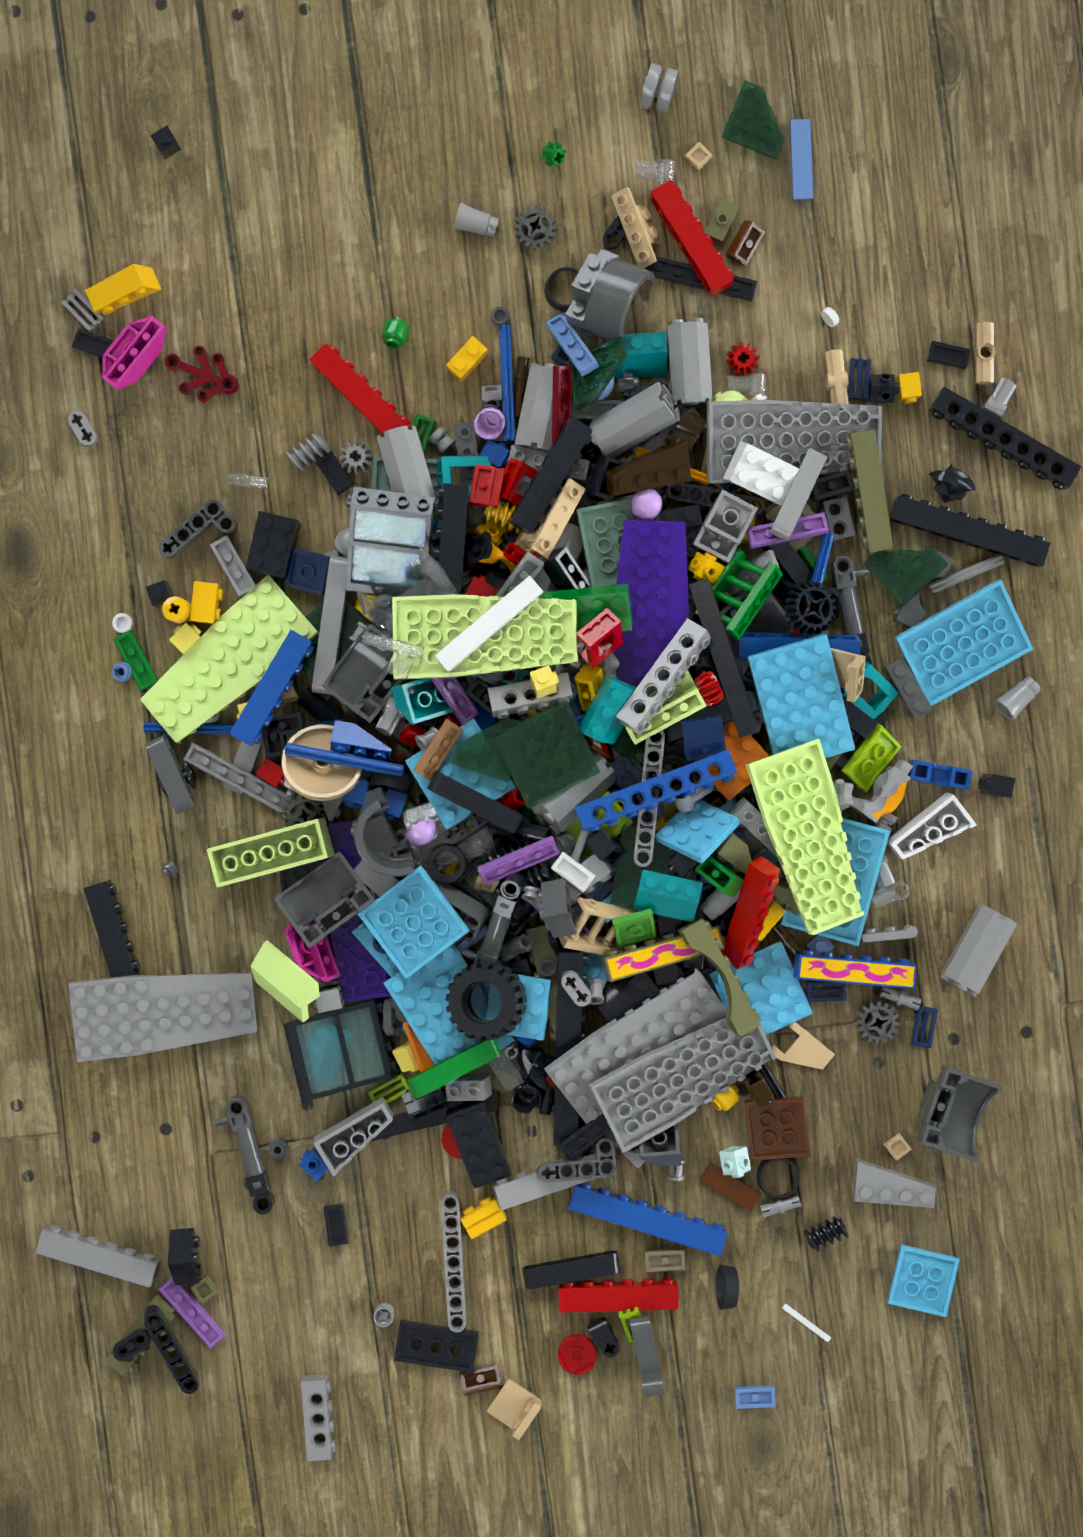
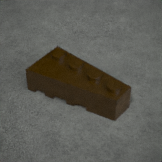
[605,438,691,496]

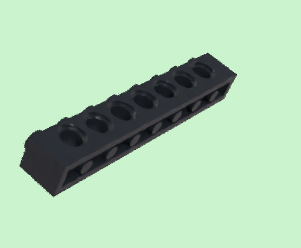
[928,387,1082,490]

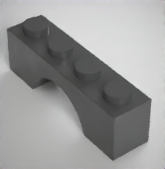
[893,548,954,629]

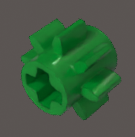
[541,141,566,168]

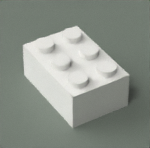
[723,442,799,506]

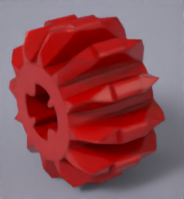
[726,342,760,377]
[695,671,724,706]

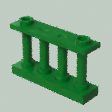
[695,548,783,640]

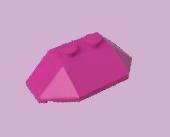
[102,315,167,390]
[285,920,340,982]

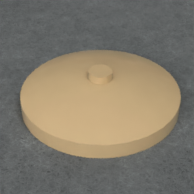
[282,725,362,801]

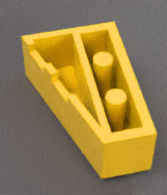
[85,264,161,315]

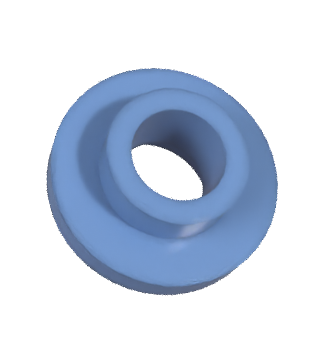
[112,662,132,682]

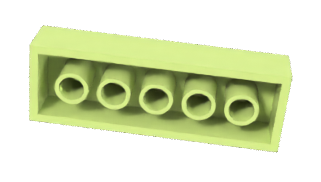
[207,817,335,888]

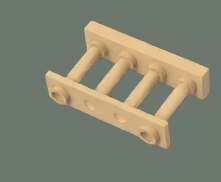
[515,478,586,559]
[559,897,639,955]

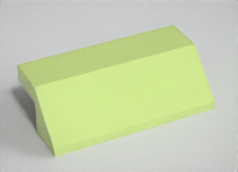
[625,670,707,744]
[250,940,320,1022]

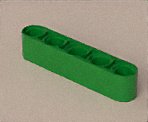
[406,1039,503,1099]

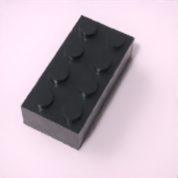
[446,1100,511,1189]

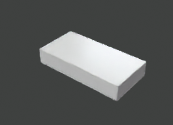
[551,852,596,893]

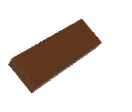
[700,1162,762,1211]

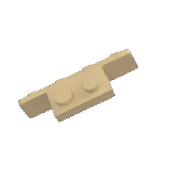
[612,187,660,268]

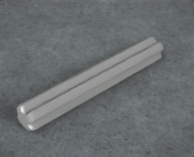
[929,554,1004,593]

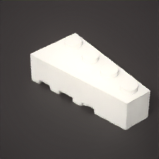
[887,792,977,859]

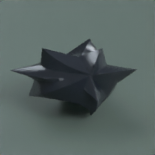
[929,464,977,503]
[517,1040,555,1091]

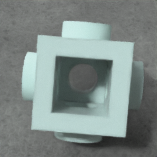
[719,1146,751,1178]

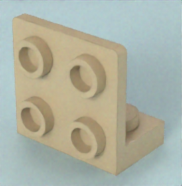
[830,648,866,703]
[487,1378,541,1440]

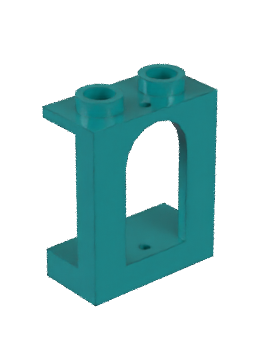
[437,456,491,500]
[840,661,899,720]

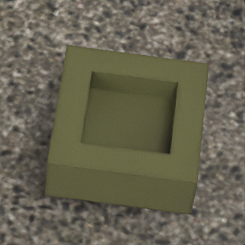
[190,1274,219,1304]

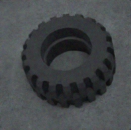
[445,962,527,1041]

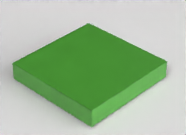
[612,908,657,947]

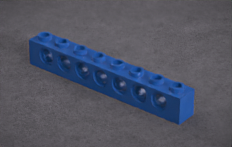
[575,750,737,833]

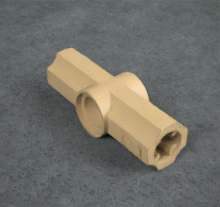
[974,322,996,385]
[825,349,849,404]

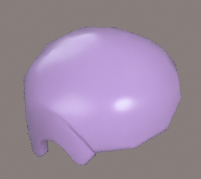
[474,407,506,440]
[631,489,662,521]
[405,818,436,846]

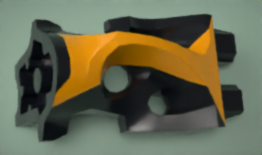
[464,531,516,576]

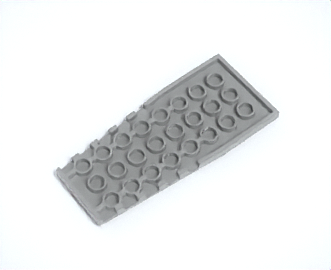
[707,400,882,484]
[544,969,727,1124]
[68,972,257,1062]
[589,1018,776,1153]

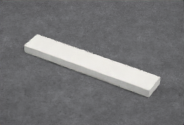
[435,576,543,672]

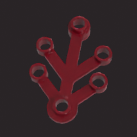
[165,345,239,403]

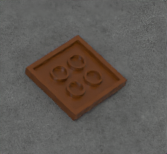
[744,1096,811,1161]

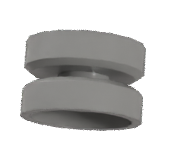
[640,63,679,114]

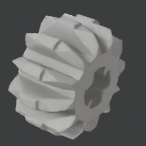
[339,440,374,475]

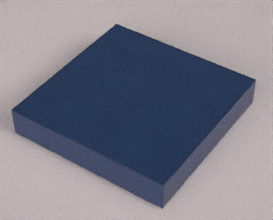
[285,547,331,596]
[681,715,726,761]

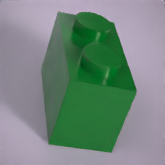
[695,855,744,898]

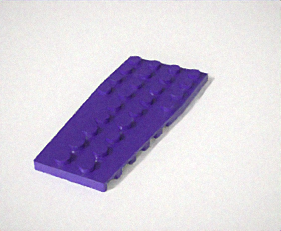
[613,520,690,687]
[316,821,399,1002]

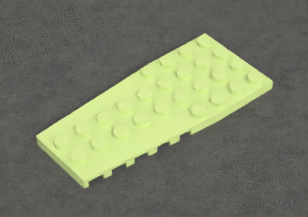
[141,575,319,744]
[392,594,578,680]
[746,739,864,935]

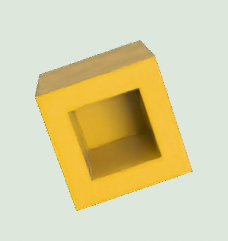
[896,372,922,404]

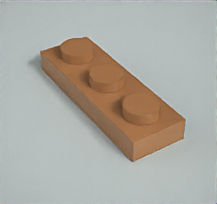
[413,719,463,781]

